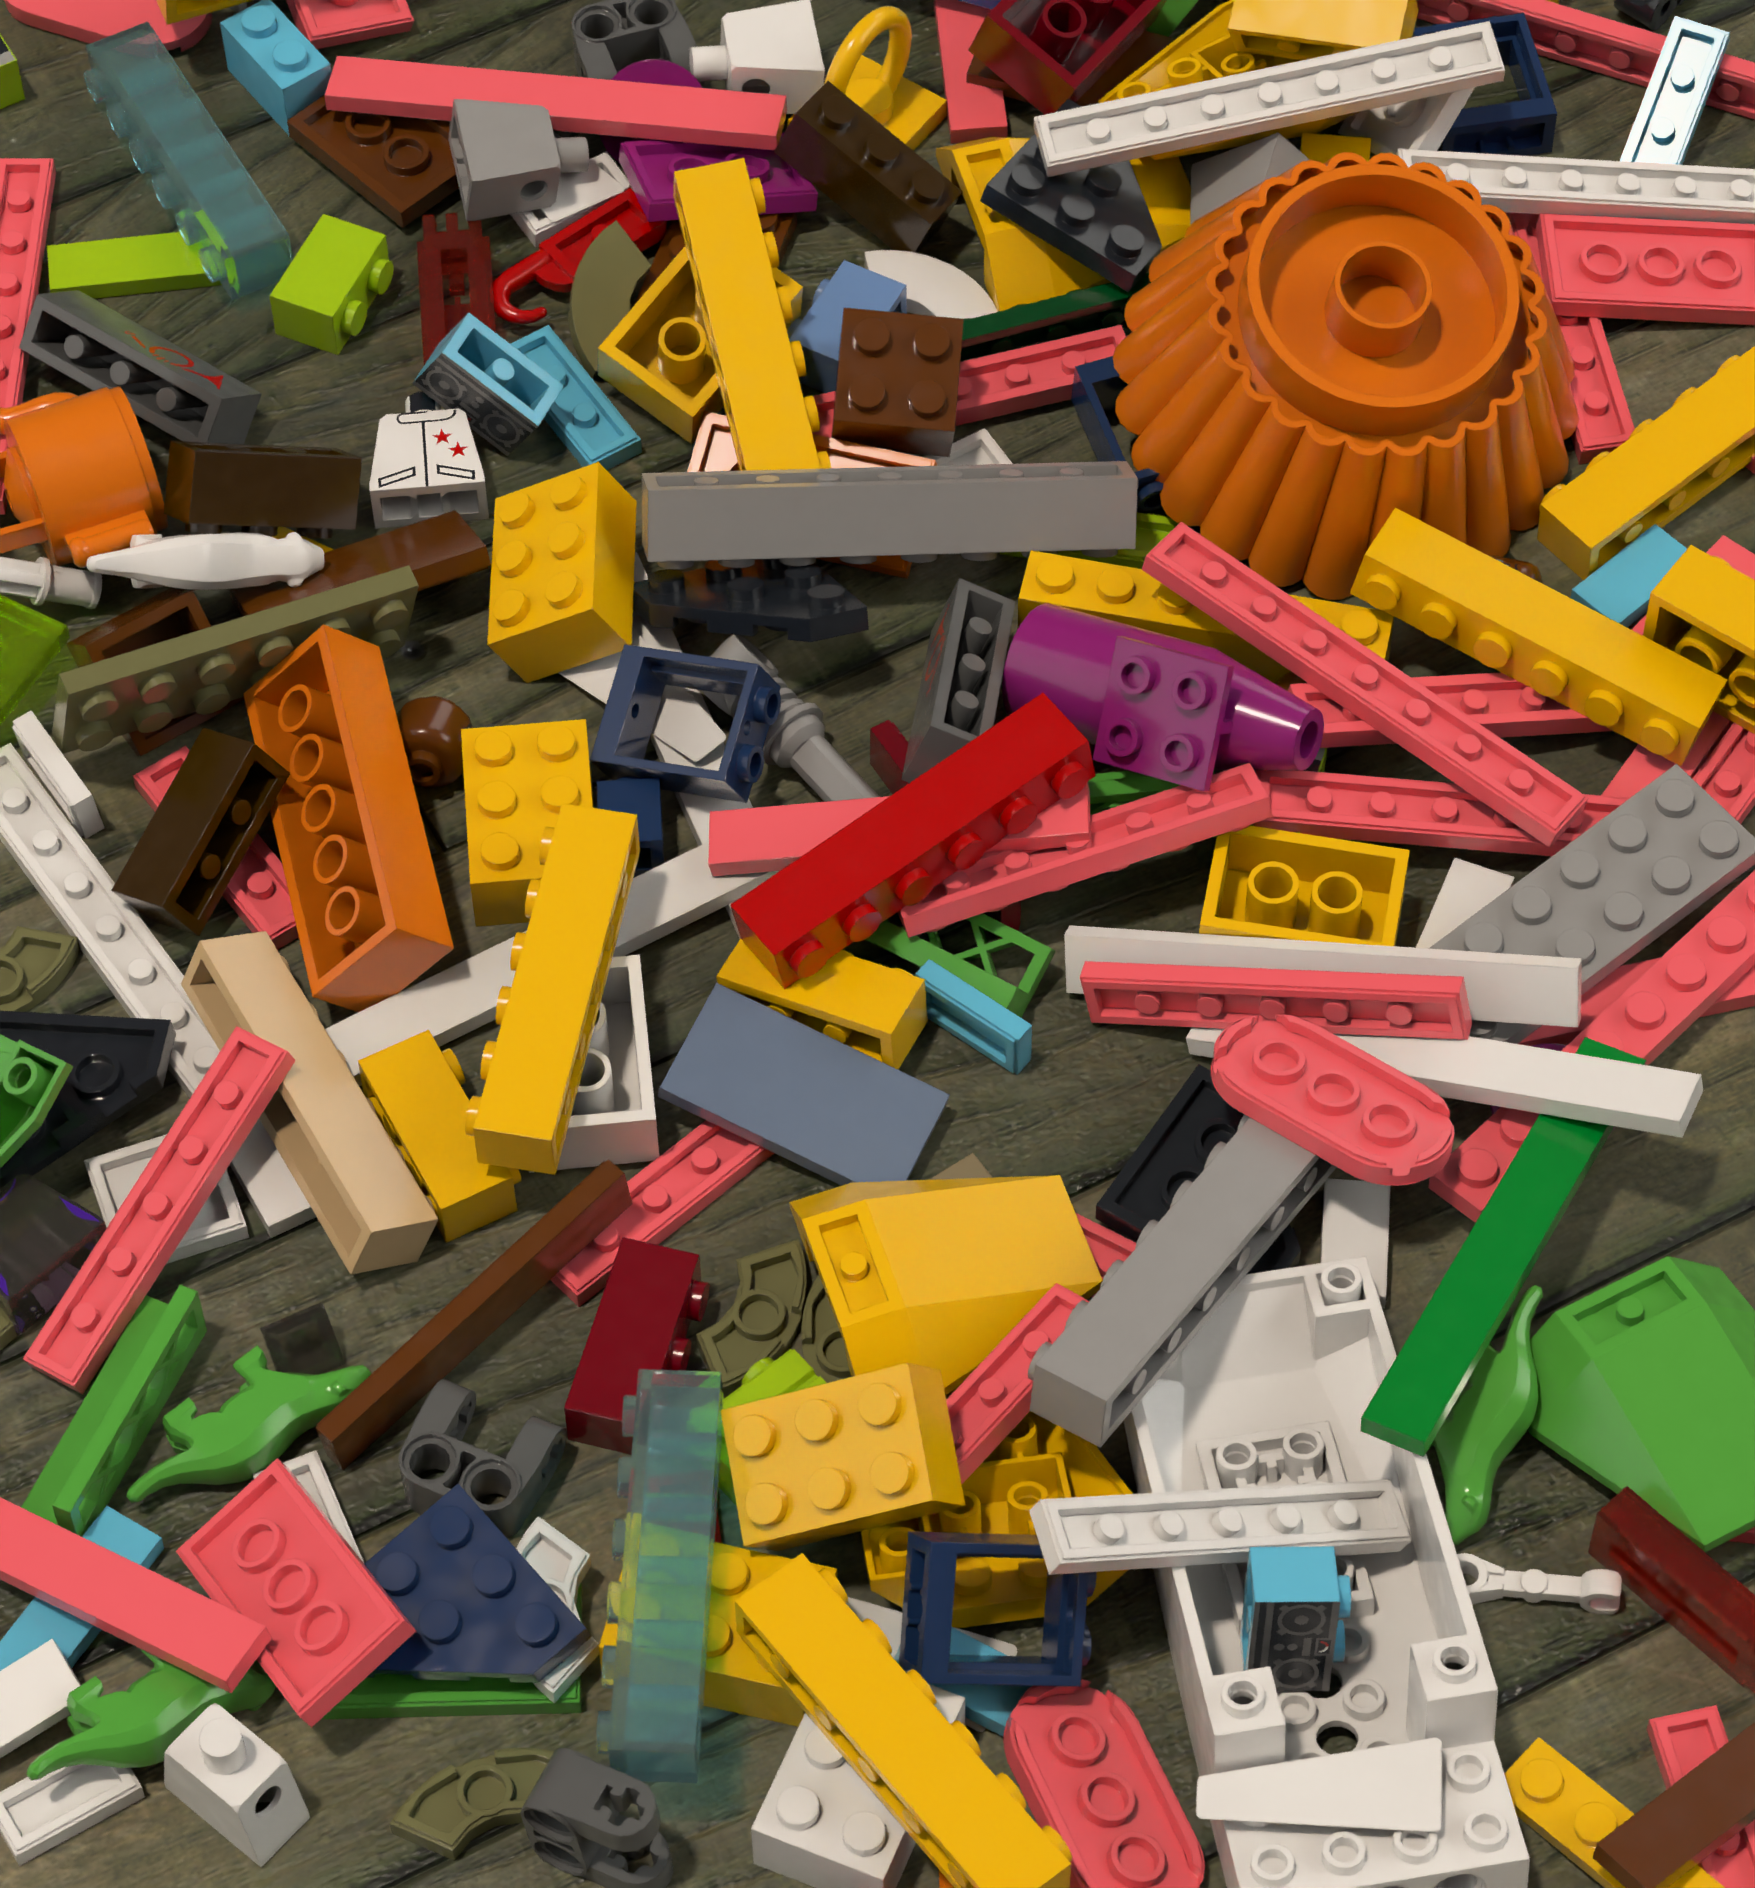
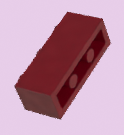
[564,1237,710,1458]

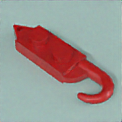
[489,188,668,325]

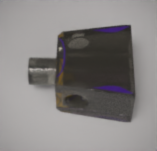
[0,1174,106,1335]

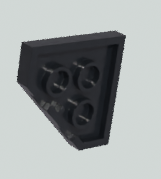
[980,99,1162,293]
[633,558,869,642]
[0,1011,176,1191]
[1095,1064,1301,1275]

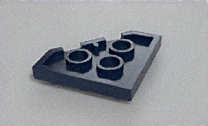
[364,1484,592,1683]

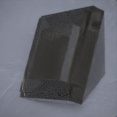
[260,1302,346,1374]

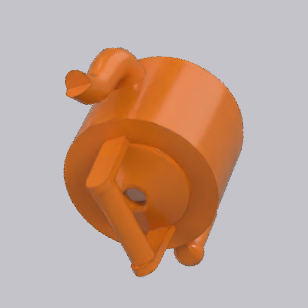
[0,386,168,568]

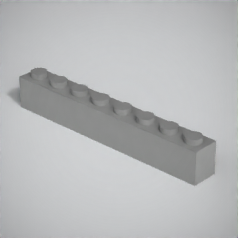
[642,461,1138,569]
[1028,1114,1337,1448]

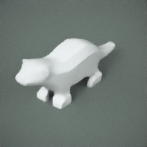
[87,532,324,590]

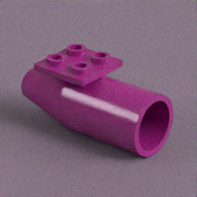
[1002,603,1324,791]

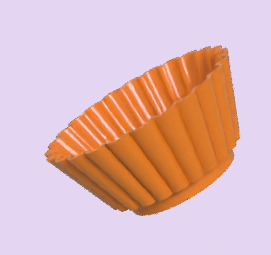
[1113,152,1579,600]

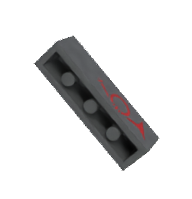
[19,290,262,444]
[901,578,1016,783]

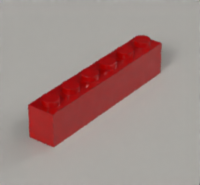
[730,693,1096,989]

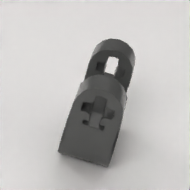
[571,0,704,86]
[399,1379,567,1539]
[521,1748,674,1888]

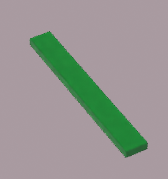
[1360,1037,1646,1457]

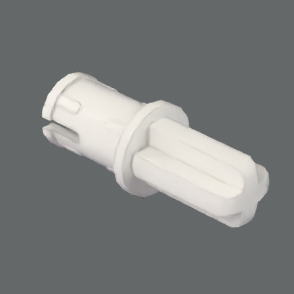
[0,556,102,609]

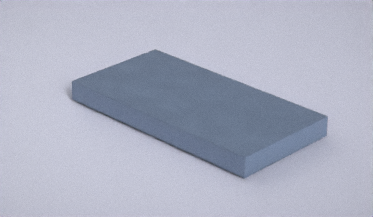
[658,983,950,1185]

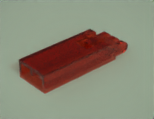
[417,213,497,365]
[1588,1486,1755,1692]

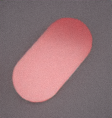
[3,0,212,59]
[1211,1014,1454,1186]
[1003,1679,1205,1888]

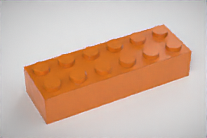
[243,624,454,1012]

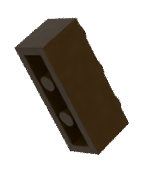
[774,81,963,253]
[164,441,362,539]
[111,728,290,936]

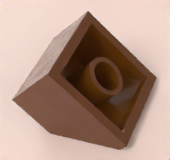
[66,587,245,756]

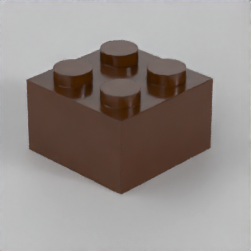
[831,307,964,457]

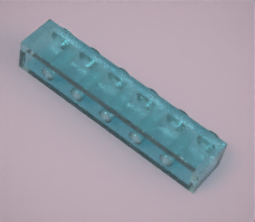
[83,21,293,301]
[596,1369,724,1783]

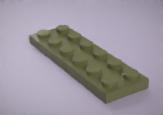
[52,565,419,754]

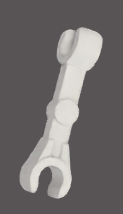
[1457,1553,1622,1615]

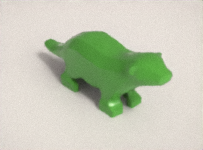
[1428,1285,1543,1545]
[127,1345,372,1503]
[27,1649,276,1781]

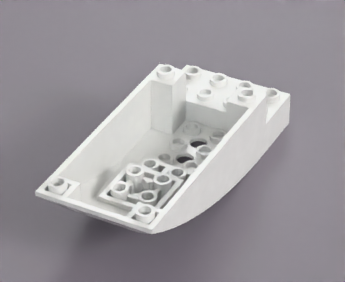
[1124,1256,1530,1888]

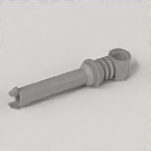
[701,634,880,802]

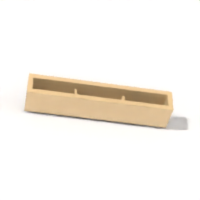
[181,931,439,1275]

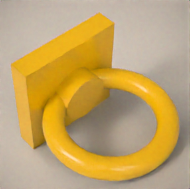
[788,6,947,151]

